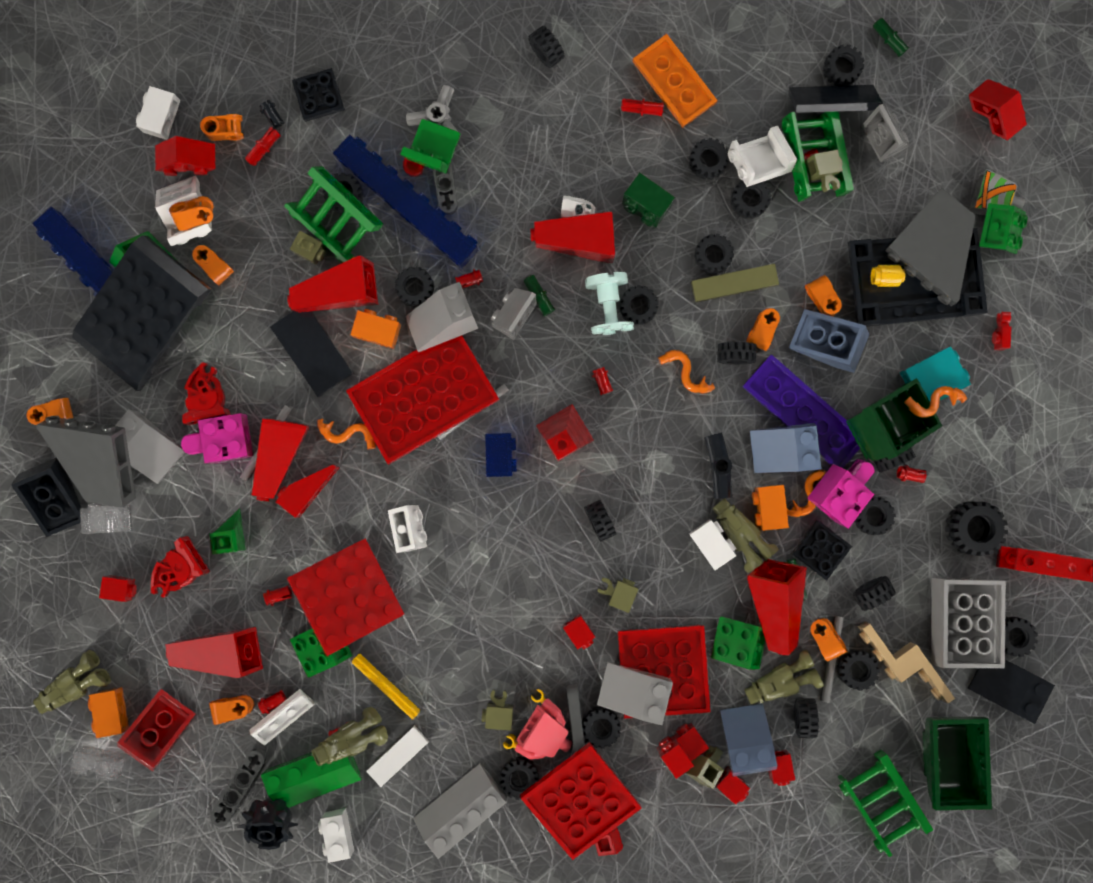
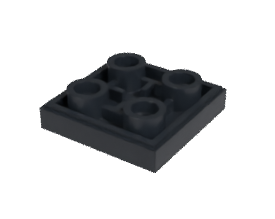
[292,68,345,122]
[791,520,853,581]

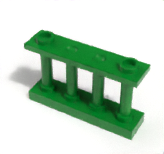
[782,112,854,202]
[284,166,383,263]
[838,750,933,857]

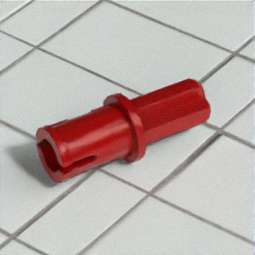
[621,98,664,117]
[245,127,281,166]

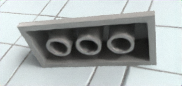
[413,763,507,859]

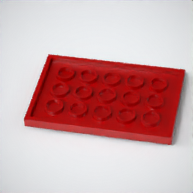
[346,335,500,465]

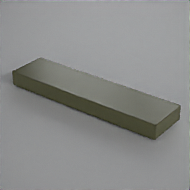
[691,264,779,303]

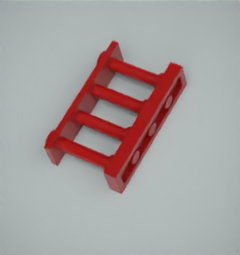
[996,546,1093,582]

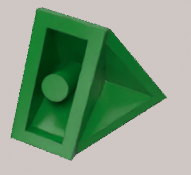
[209,508,246,555]

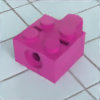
[181,413,253,464]
[807,459,874,529]

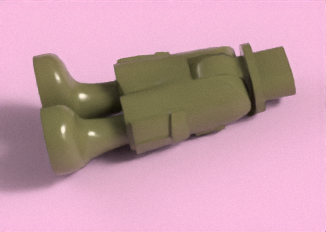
[712,498,779,573]
[744,649,824,705]
[33,650,111,714]
[312,706,388,766]

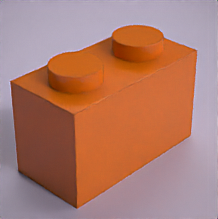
[350,309,401,349]
[752,485,789,531]
[88,687,129,738]

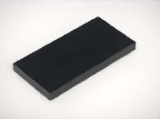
[788,85,883,113]
[270,311,354,397]

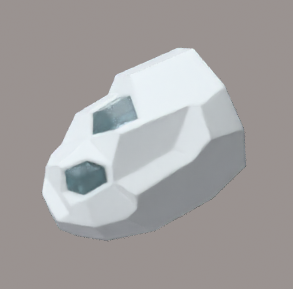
[561,196,596,218]

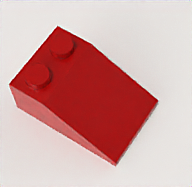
[117,689,196,771]

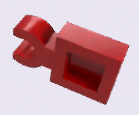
[992,312,1012,350]

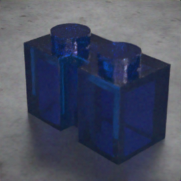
[485,433,517,477]

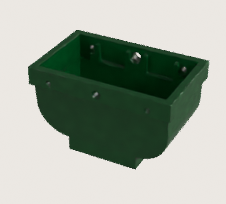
[846,378,942,461]
[922,716,992,811]

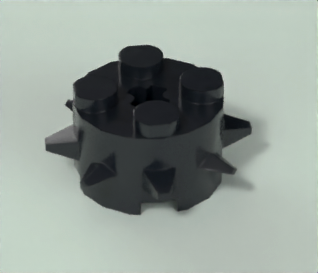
[237,799,298,850]

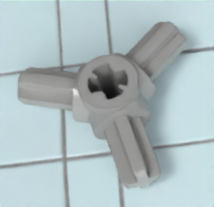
[406,85,461,137]

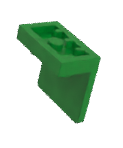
[400,119,461,174]
[979,203,1028,254]
[711,617,766,670]
[290,629,353,677]

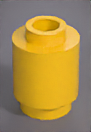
[871,265,905,287]

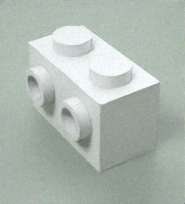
[136,86,180,140]
[388,505,427,553]
[689,519,736,570]
[318,808,354,863]

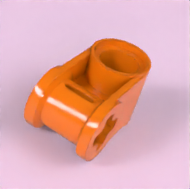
[200,114,244,141]
[169,196,214,231]
[192,245,234,286]
[805,275,842,316]
[746,308,780,351]
[27,398,74,425]
[810,618,848,662]
[209,695,254,725]

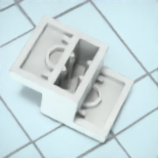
[155,175,212,246]

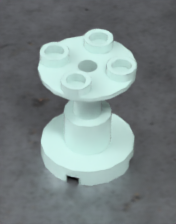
[585,272,634,335]

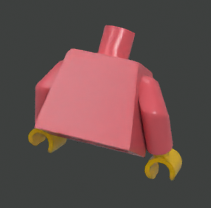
[503,689,572,760]

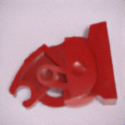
[182,362,231,425]
[151,536,210,598]

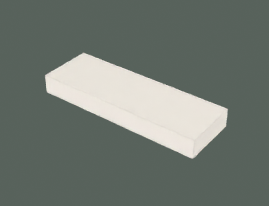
[249,689,315,746]
[366,725,429,787]

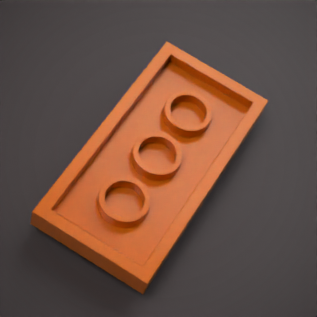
[632,34,718,128]

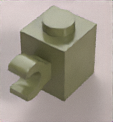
[805,150,843,193]
[290,231,326,265]
[597,577,638,613]
[482,689,513,731]
[686,745,724,789]

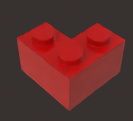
[969,79,1027,141]
[155,136,216,176]
[657,723,709,779]

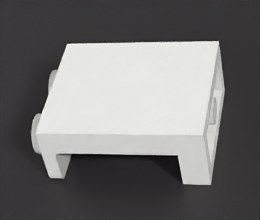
[728,126,797,187]

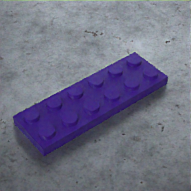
[742,354,860,468]

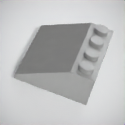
[931,578,1006,668]

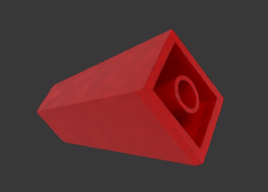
[530,212,615,263]
[287,256,379,312]
[536,404,594,462]
[252,418,309,502]
[747,559,806,656]
[165,627,263,678]

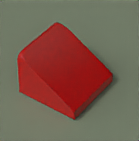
[595,828,623,856]

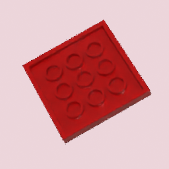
[286,538,405,656]
[618,625,711,719]
[520,742,642,860]

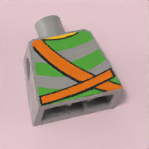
[969,169,1025,216]

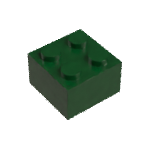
[622,172,675,228]

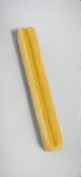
[352,654,420,719]

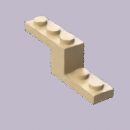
[858,622,955,703]

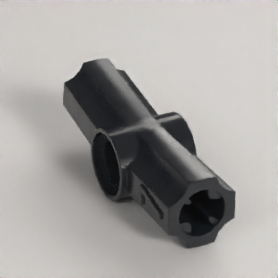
[704,433,733,499]

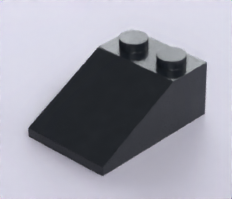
[11,458,86,537]
[967,660,1055,724]

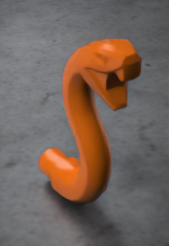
[658,350,715,394]
[904,386,967,418]
[317,419,376,450]
[787,470,827,517]

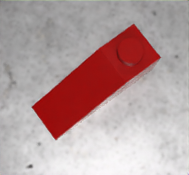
[276,465,340,518]

